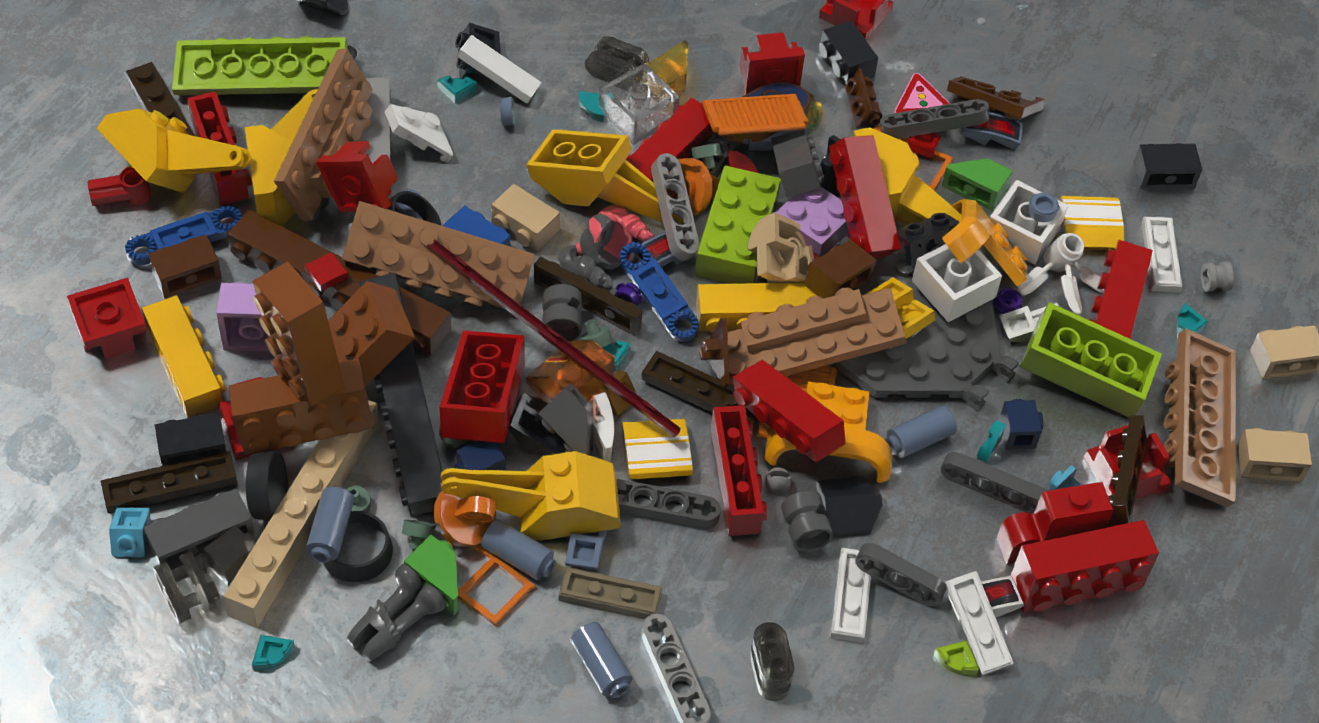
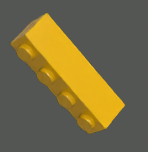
[696,282,818,333]
[142,296,226,418]

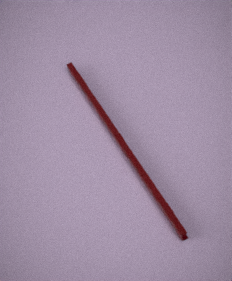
[428,239,680,438]

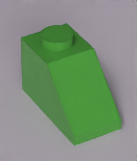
[942,158,1013,211]
[404,535,459,615]

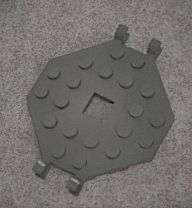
[831,236,1019,412]

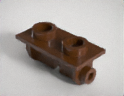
[845,68,882,128]

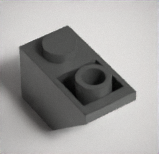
[538,383,593,455]

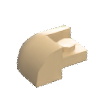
[748,212,814,283]

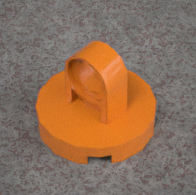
[666,158,719,216]
[434,486,497,547]

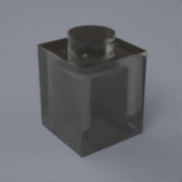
[204,525,257,586]

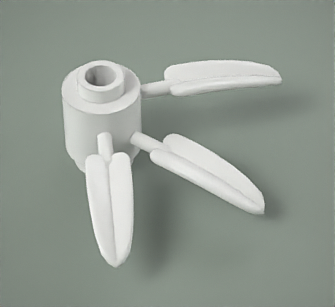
[1018,233,1102,314]

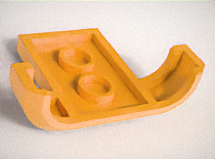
[942,199,1028,287]
[764,381,892,483]

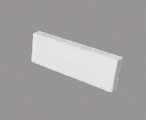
[456,35,542,103]
[1141,217,1182,293]
[830,548,871,643]
[945,571,1014,676]

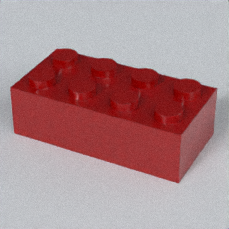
[439,330,525,443]
[1011,520,1159,612]

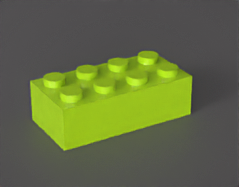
[695,165,781,284]
[1019,302,1162,418]

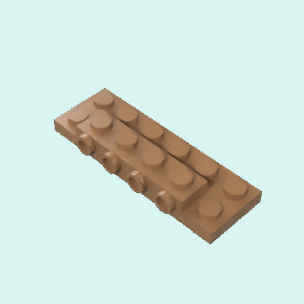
[274,49,373,221]
[342,201,535,310]
[727,288,907,386]
[1164,328,1236,507]

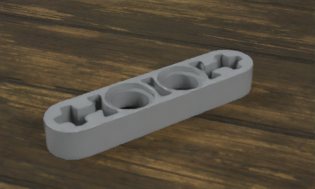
[651,153,700,261]
[642,614,711,723]

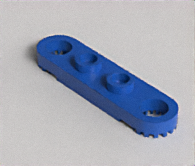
[125,205,242,265]
[620,242,699,342]

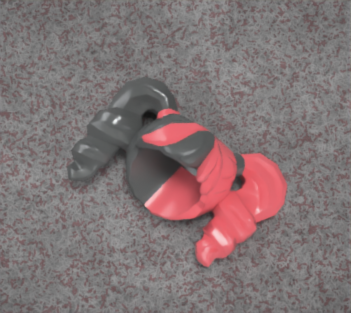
[558,205,655,290]

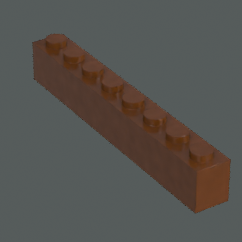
[227,210,451,356]

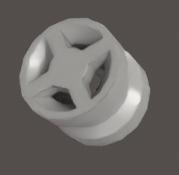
[1201,261,1234,292]

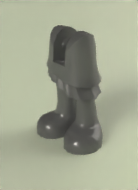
[346,564,447,661]

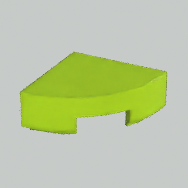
[934,640,979,676]

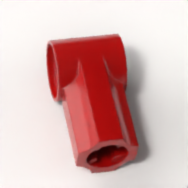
[87,166,152,206]

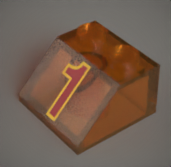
[526,340,615,401]

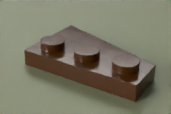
[947,76,1046,120]

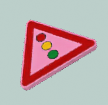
[894,73,950,113]

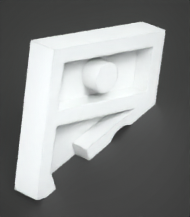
[385,104,453,163]

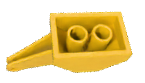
[245,89,318,226]
[96,108,251,193]
[852,127,962,225]
[526,129,684,225]
[441,451,621,541]

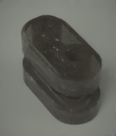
[585,36,649,89]
[153,551,220,624]
[750,622,795,701]

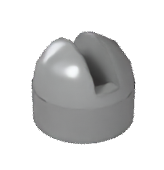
[765,467,791,496]

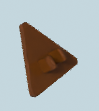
[698,318,729,386]

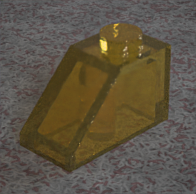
[642,40,688,104]

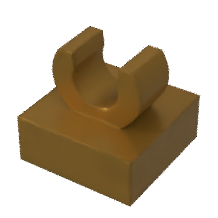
[595,370,637,416]

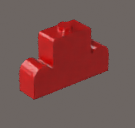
[997,482,1132,565]

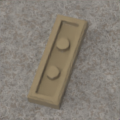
[558,567,663,619]

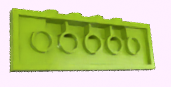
[172,36,348,96]

